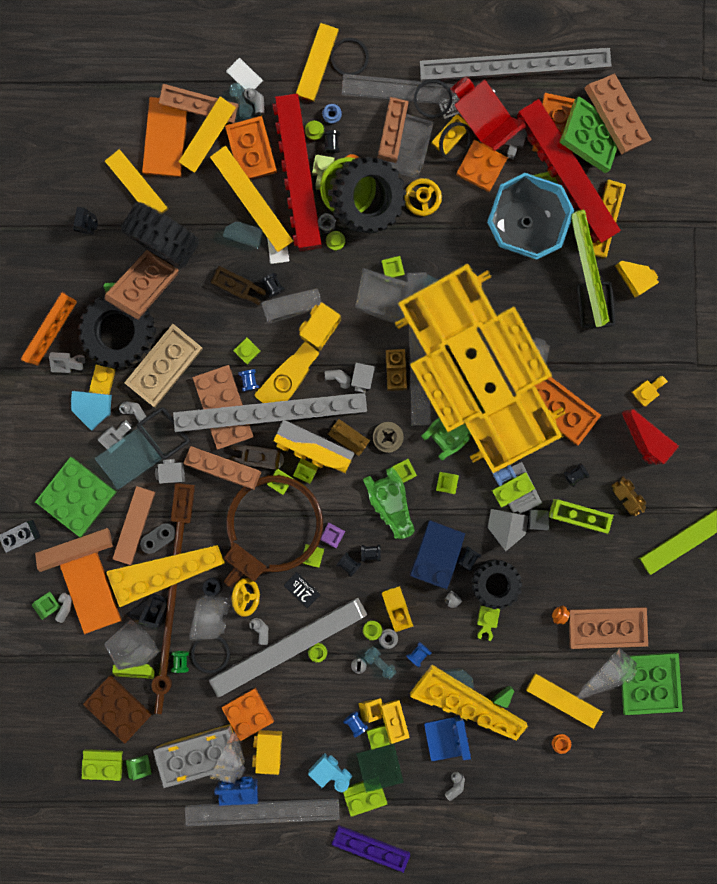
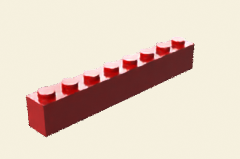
[273,93,322,251]
[517,99,621,246]

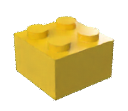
[299,302,341,351]

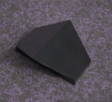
[125,593,168,630]

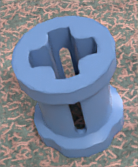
[492,465,516,486]

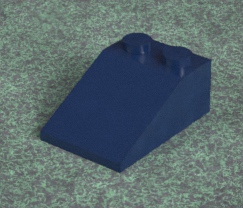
[410,520,465,589]

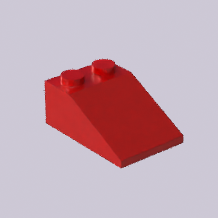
[622,409,679,465]

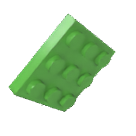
[560,97,617,174]
[35,457,117,537]
[619,652,683,715]

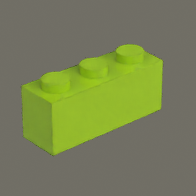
[549,499,613,534]

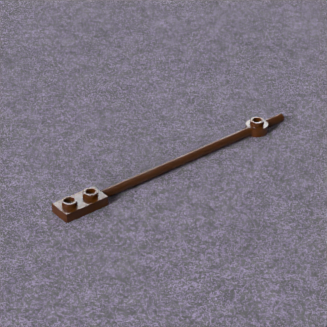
[151,483,195,714]

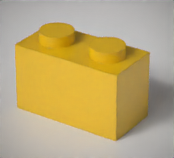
[252,730,282,775]

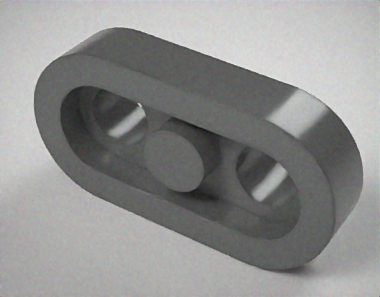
[140,523,176,554]

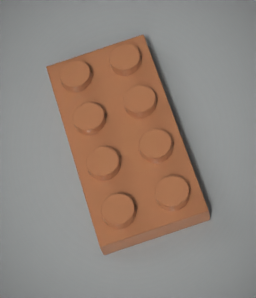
[585,74,651,155]
[105,250,179,319]
[192,365,254,450]
[568,607,648,649]

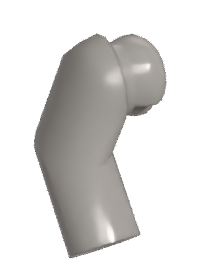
[244,88,264,115]
[325,370,351,389]
[119,401,147,422]
[55,593,72,623]
[249,618,269,645]
[445,772,465,801]

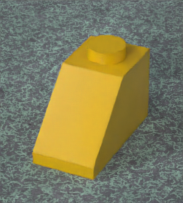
[615,261,659,298]
[382,586,413,632]

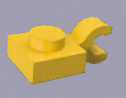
[631,376,668,407]

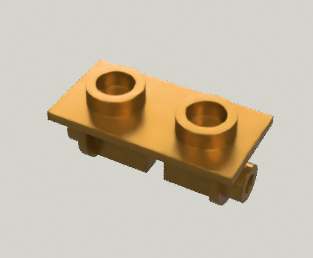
[328,419,370,456]
[611,476,646,517]

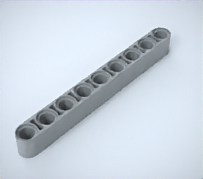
[208,598,367,697]

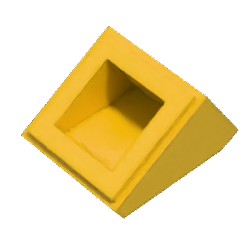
[359,698,383,723]

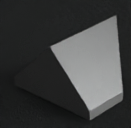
[488,509,529,551]

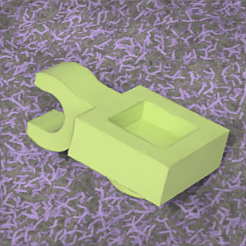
[312,155,334,190]

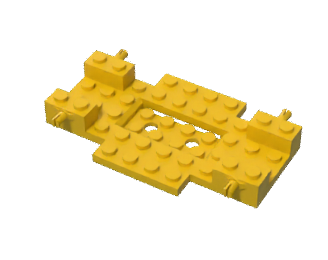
[395,263,566,473]

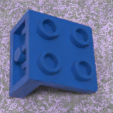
[424,716,471,761]
[215,776,258,806]

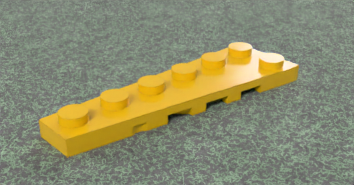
[106,545,225,607]
[410,665,528,740]

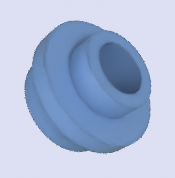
[323,104,342,123]

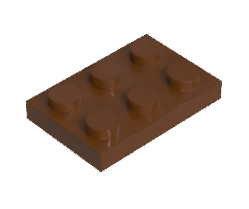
[83,675,152,744]

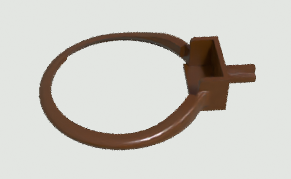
[223,475,323,589]

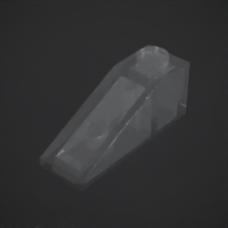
[262,289,321,324]

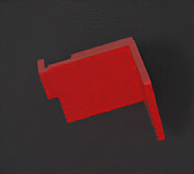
[450,76,525,151]

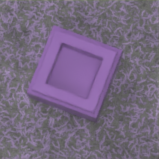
[320,522,345,548]

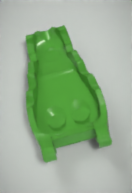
[421,397,485,461]
[363,467,415,539]

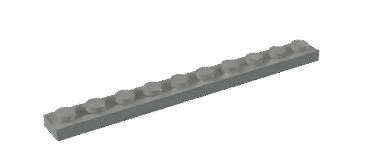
[419,48,611,82]
[173,393,367,432]

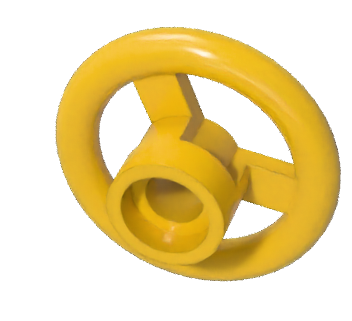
[404,178,442,216]
[231,578,260,617]

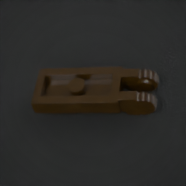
[210,266,266,306]
[229,445,281,470]

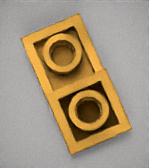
[386,349,407,391]

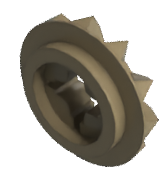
[373,422,403,452]

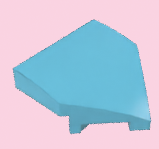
[71,391,112,430]

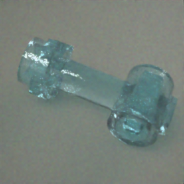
[229,83,254,120]
[363,646,397,680]

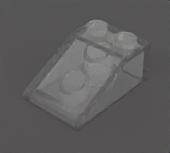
[387,114,434,179]
[355,269,415,323]
[189,594,230,640]
[577,648,637,699]

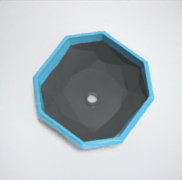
[487,173,574,260]

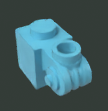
[308,753,352,792]

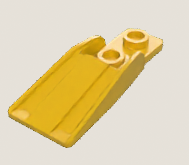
[255,342,319,403]

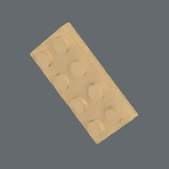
[125,324,203,407]

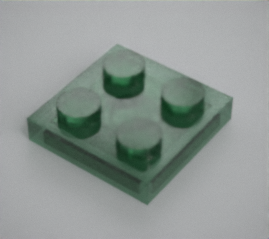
[357,744,404,793]

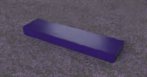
[332,825,410,873]

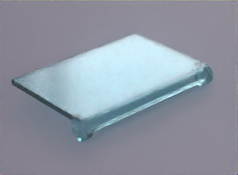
[95,425,165,490]

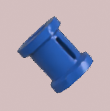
[239,369,259,392]
[407,642,432,667]
[343,711,368,738]

